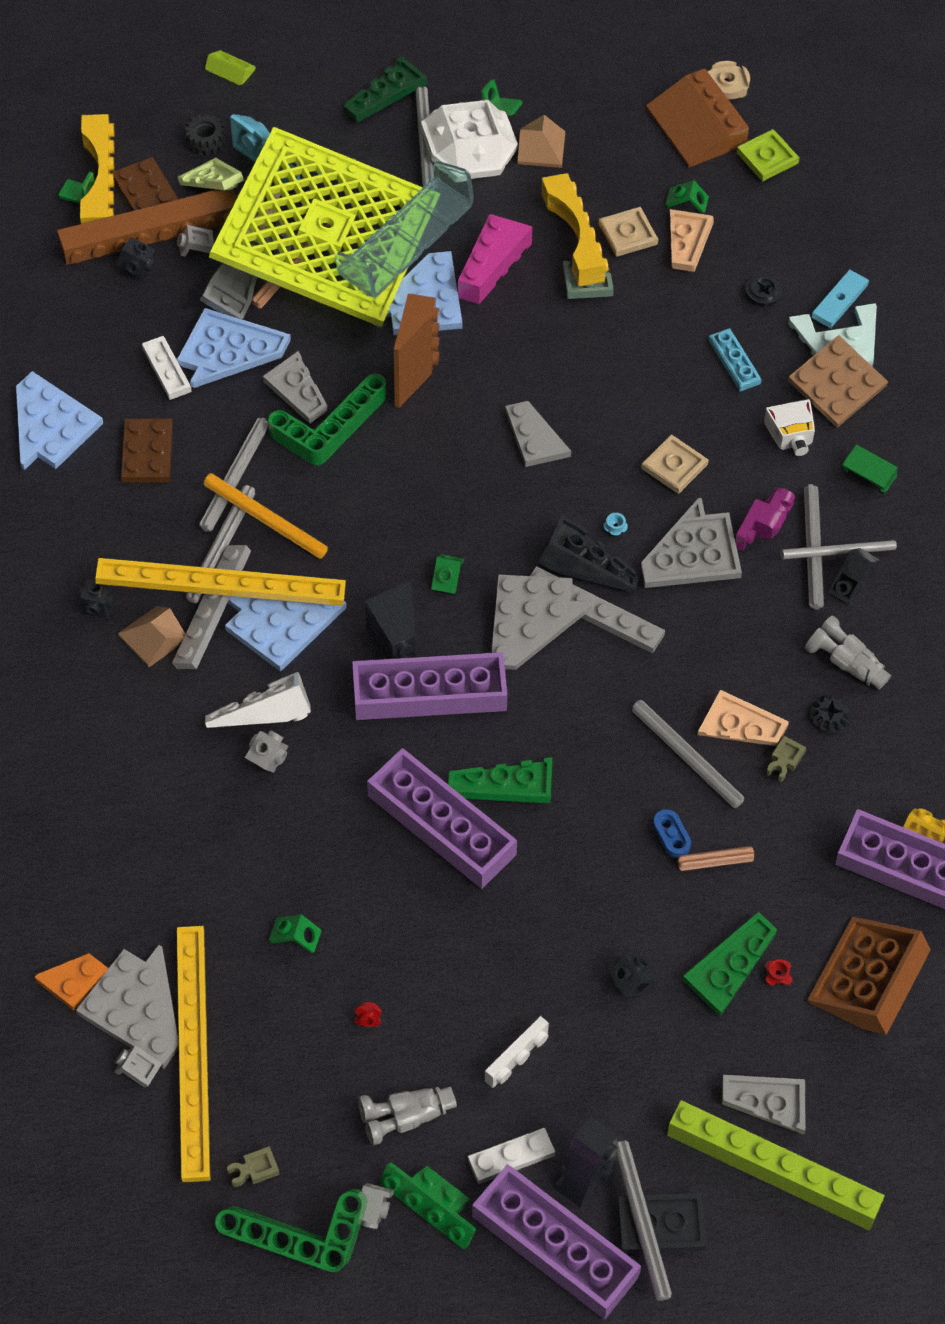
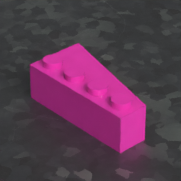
[458,214,532,304]

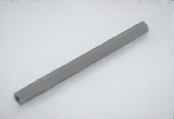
[780,540,897,559]

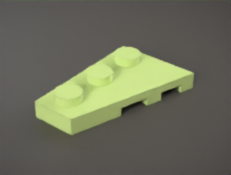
[177,158,244,190]

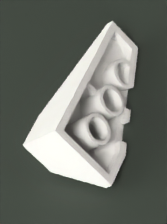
[205,672,311,728]

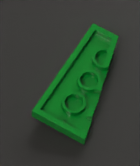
[448,757,552,803]
[683,912,777,1016]

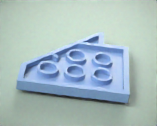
[386,251,462,335]
[177,308,291,388]
[16,371,103,470]
[225,596,346,672]

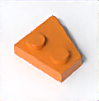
[35,953,109,1011]

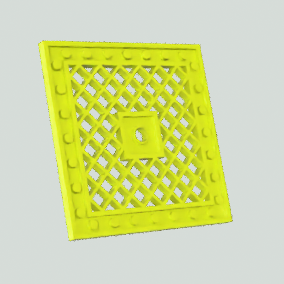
[209,127,440,327]

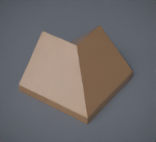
[518,115,565,168]
[118,606,185,667]

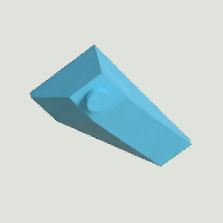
[230,114,300,183]

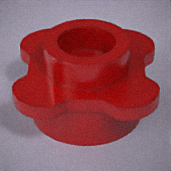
[765,959,792,986]
[354,1002,382,1027]

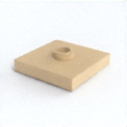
[599,207,658,257]
[641,435,709,494]

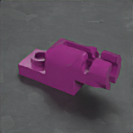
[735,488,795,551]

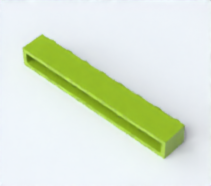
[667,1100,885,1231]

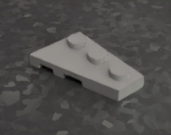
[263,351,327,424]
[505,401,571,467]
[722,1075,805,1134]

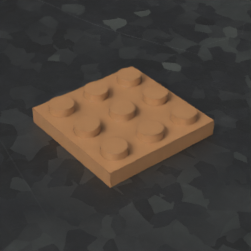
[788,335,888,428]

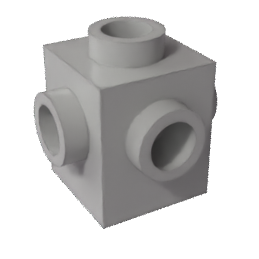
[245,730,288,773]

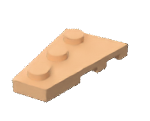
[670,209,714,272]
[698,690,789,746]

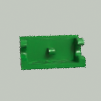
[842,445,897,493]

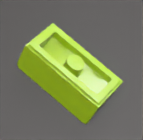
[205,50,256,85]

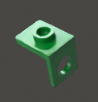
[481,79,522,116]
[59,172,95,204]
[665,180,709,214]
[431,554,464,594]
[269,915,321,953]

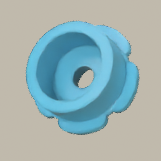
[604,513,628,536]

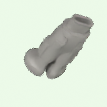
[805,616,891,690]
[358,1087,457,1145]

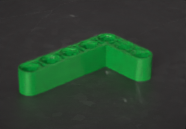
[268,374,386,465]
[215,1189,368,1272]

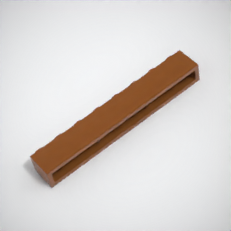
[57,189,237,265]

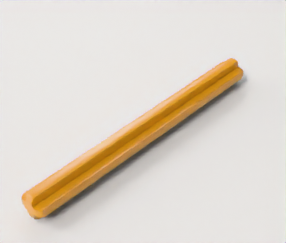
[204,473,328,559]

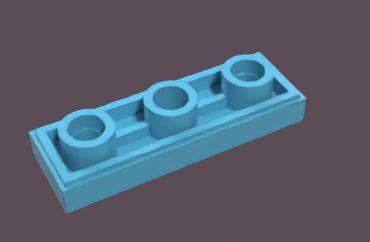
[812,270,869,328]
[709,328,761,391]

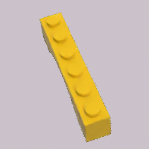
[80,114,114,224]
[541,173,608,287]

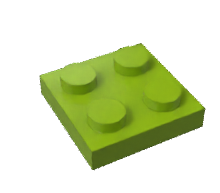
[737,129,799,181]

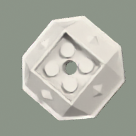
[420,100,518,180]

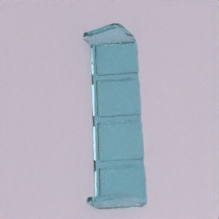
[335,161,474,298]

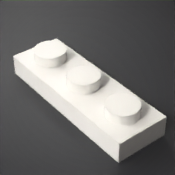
[142,336,191,400]
[485,1016,549,1088]
[468,1128,555,1185]

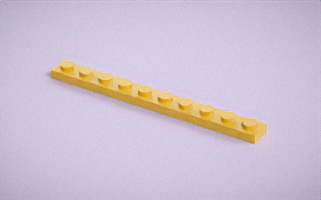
[96,558,346,606]
[177,926,210,1182]

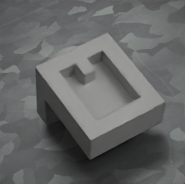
[177,225,214,256]
[114,1045,162,1088]

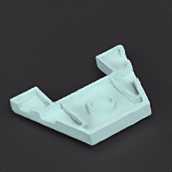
[788,303,876,366]

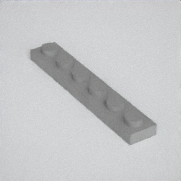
[172,545,251,669]
[530,566,665,653]

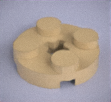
[708,61,750,99]

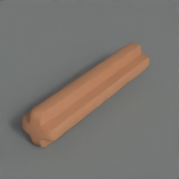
[678,846,754,871]

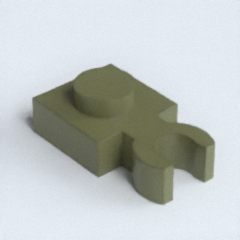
[767,736,806,782]
[227,1146,279,1187]

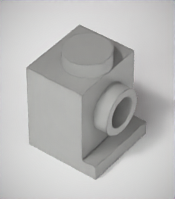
[358,1183,394,1229]

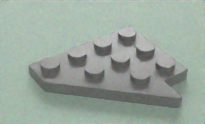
[641,498,742,588]
[492,575,592,670]
[76,945,179,1069]

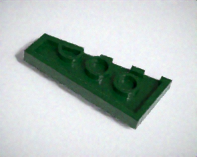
[344,56,428,122]

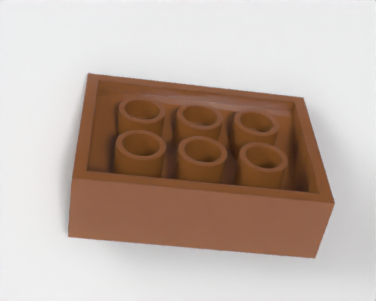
[646,68,749,168]
[394,293,440,408]
[808,916,931,1035]

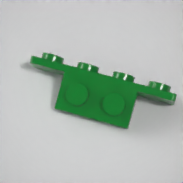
[379,1162,476,1249]

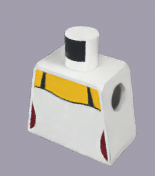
[764,399,815,456]

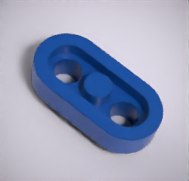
[653,809,691,858]

